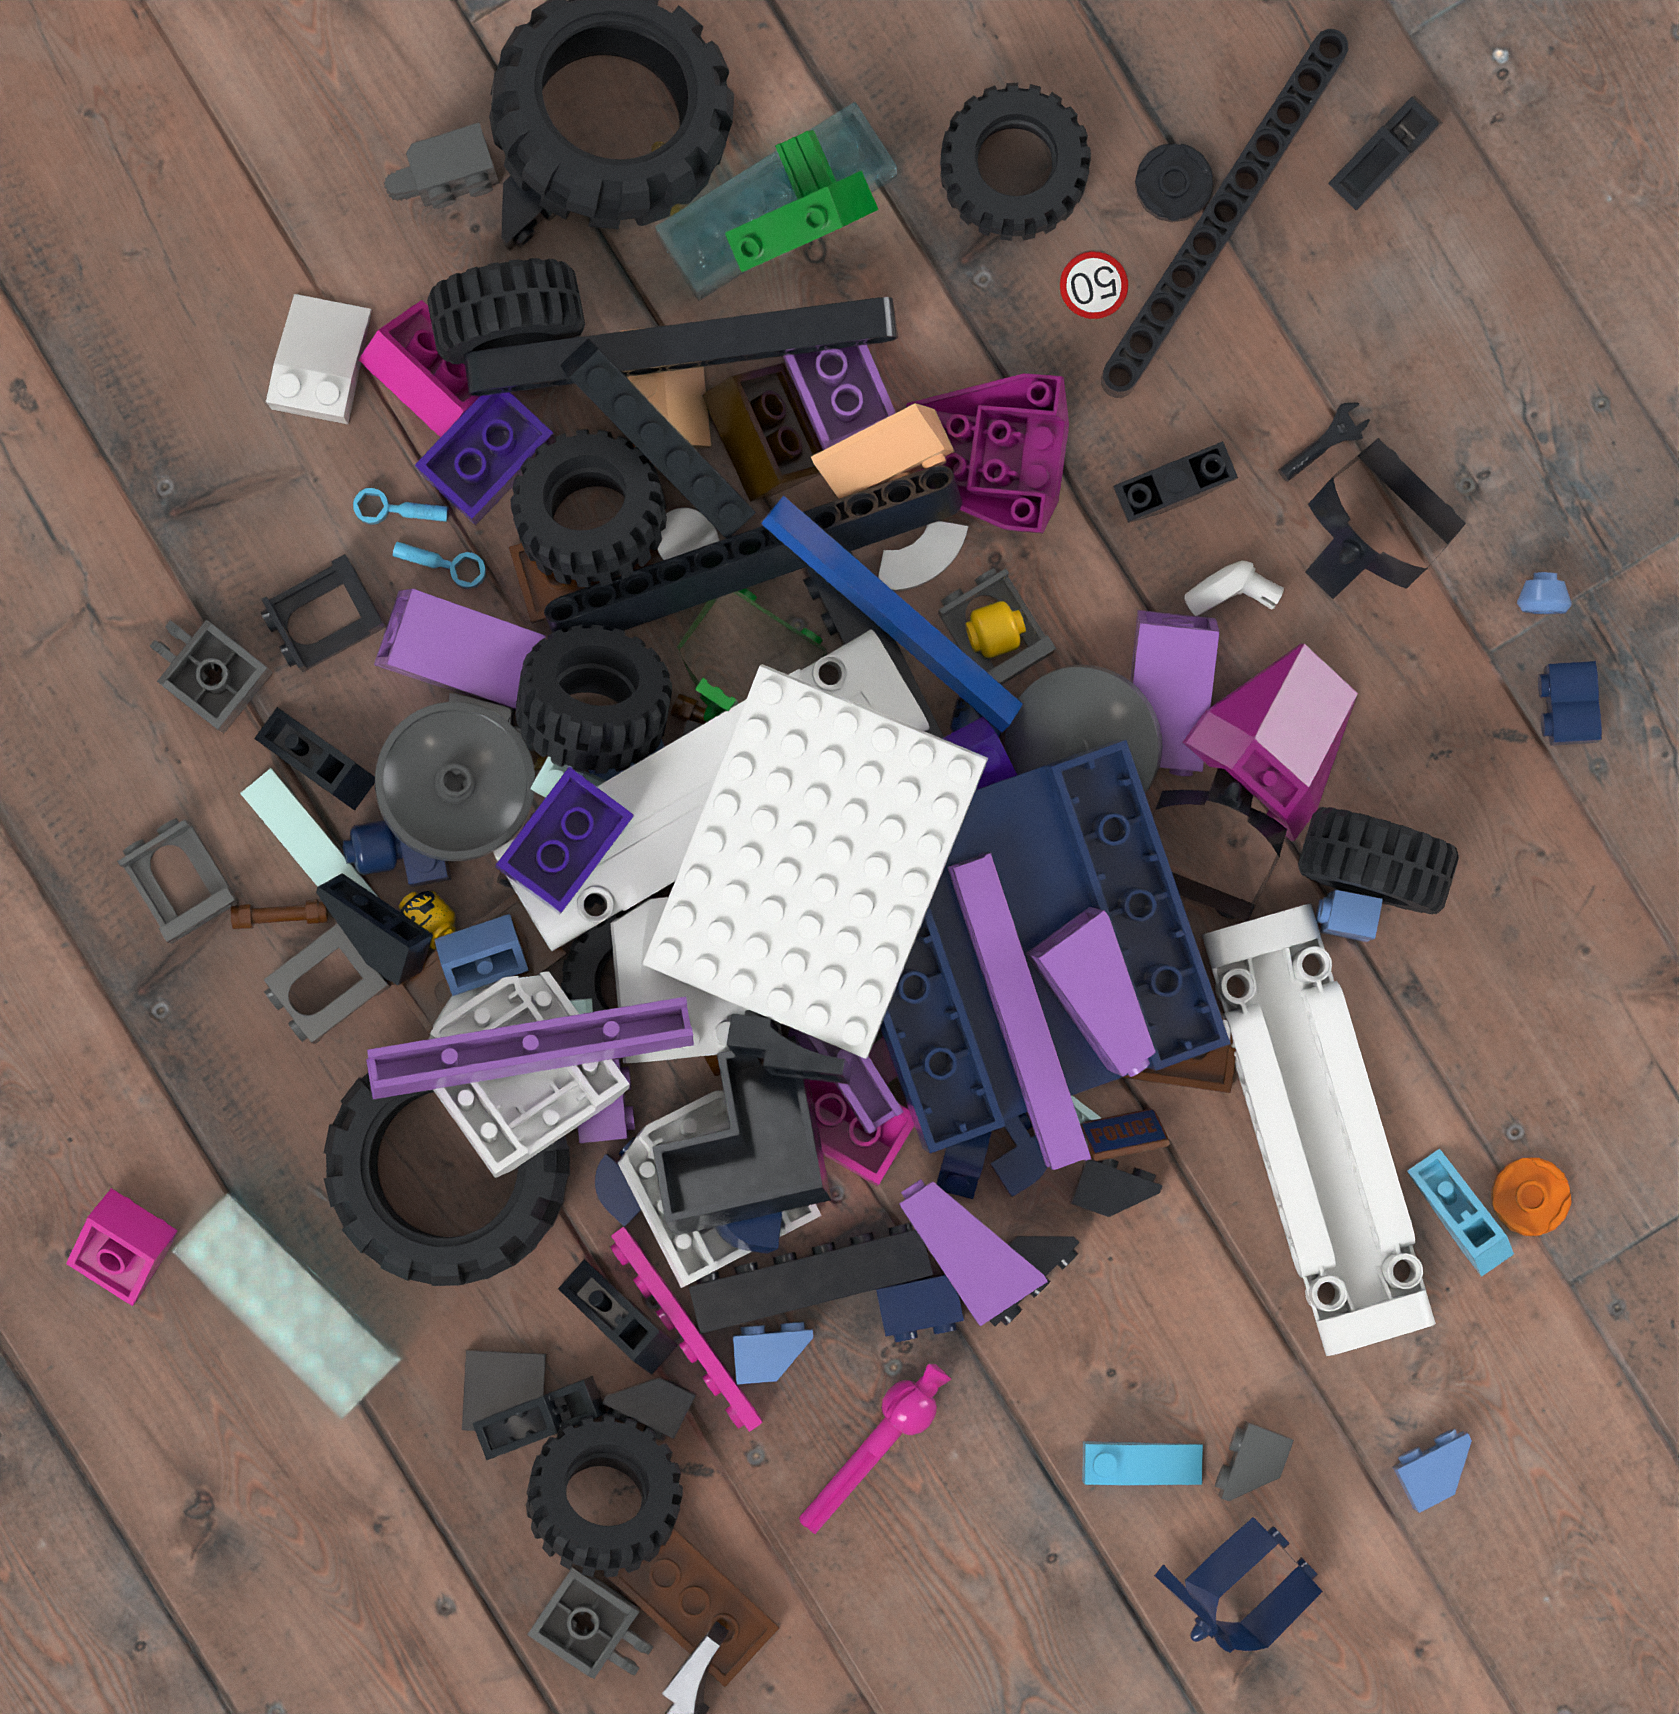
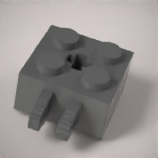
[383,123,500,209]
[149,620,273,734]
[527,1564,654,1679]

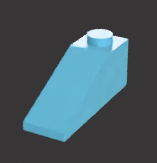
[1407,1149,1514,1277]
[1082,1441,1203,1485]

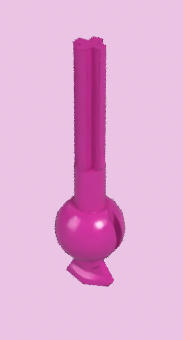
[799,1364,951,1534]

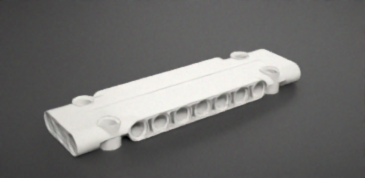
[493,630,930,951]
[1202,903,1436,1356]

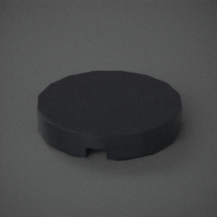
[1135,143,1213,223]

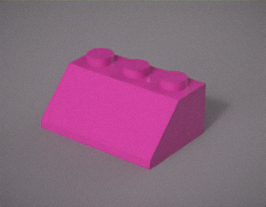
[358,300,480,437]
[810,1080,914,1186]

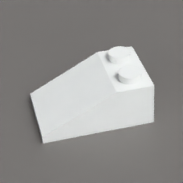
[266,294,372,424]

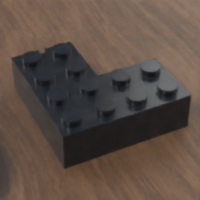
[652,1036,832,1236]

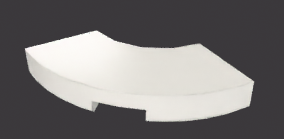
[878,521,968,591]

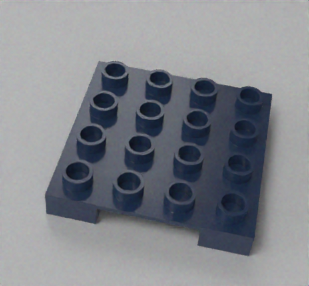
[880,739,1231,1154]

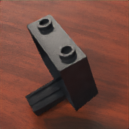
[1305,438,1466,599]
[1152,768,1287,921]

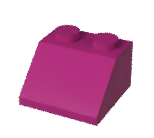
[66,1188,178,1306]

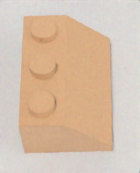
[620,328,711,449]
[811,403,954,499]

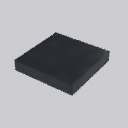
[462,1350,546,1431]

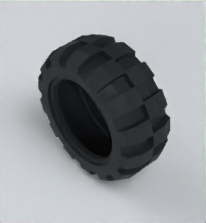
[489,0,734,229]
[323,1073,570,1286]

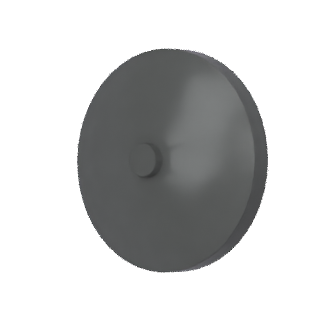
[1005,665,1163,794]
[375,702,535,862]

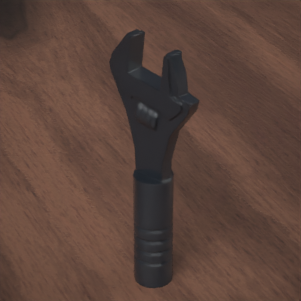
[1278,402,1370,482]

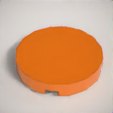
[1491,1158,1571,1236]

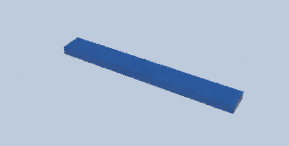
[761,496,1023,732]

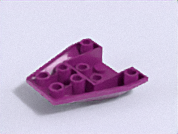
[906,373,1069,534]
[1183,643,1358,841]

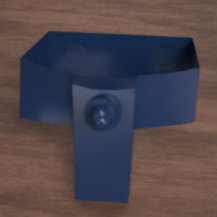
[1154,1517,1323,1653]

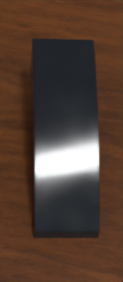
[1328,96,1443,211]

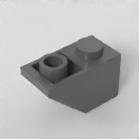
[1215,1421,1294,1501]

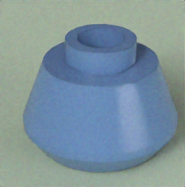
[1517,572,1572,614]

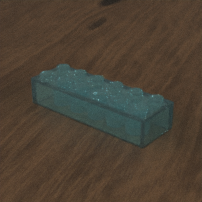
[655,102,897,301]
[171,1193,403,1419]

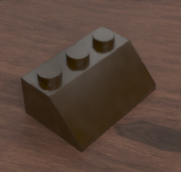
[702,363,823,502]

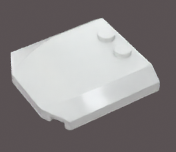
[610,897,782,1063]
[429,972,630,1178]
[618,1091,822,1288]

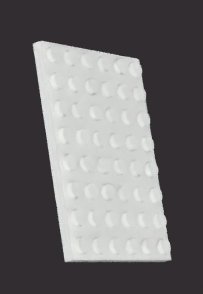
[642,664,988,1059]

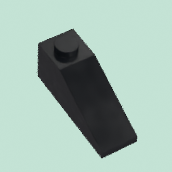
[254,707,375,811]
[316,873,433,986]
[558,1259,678,1375]

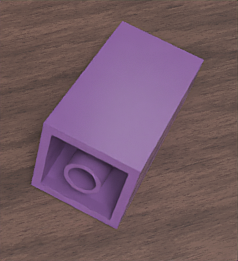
[374,589,546,711]
[1130,610,1219,776]
[1026,907,1156,1077]
[898,1179,1048,1326]

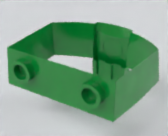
[725,130,879,272]
[677,588,828,722]

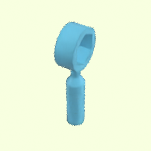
[353,488,449,525]
[392,541,486,589]

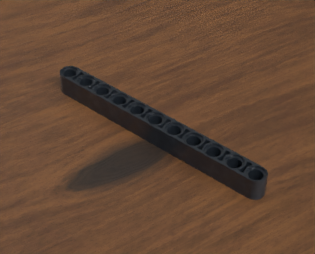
[1101,29,1348,398]
[464,297,898,396]
[544,465,962,633]

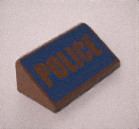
[1080,1109,1170,1161]

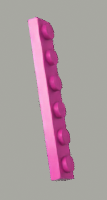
[610,1227,763,1432]

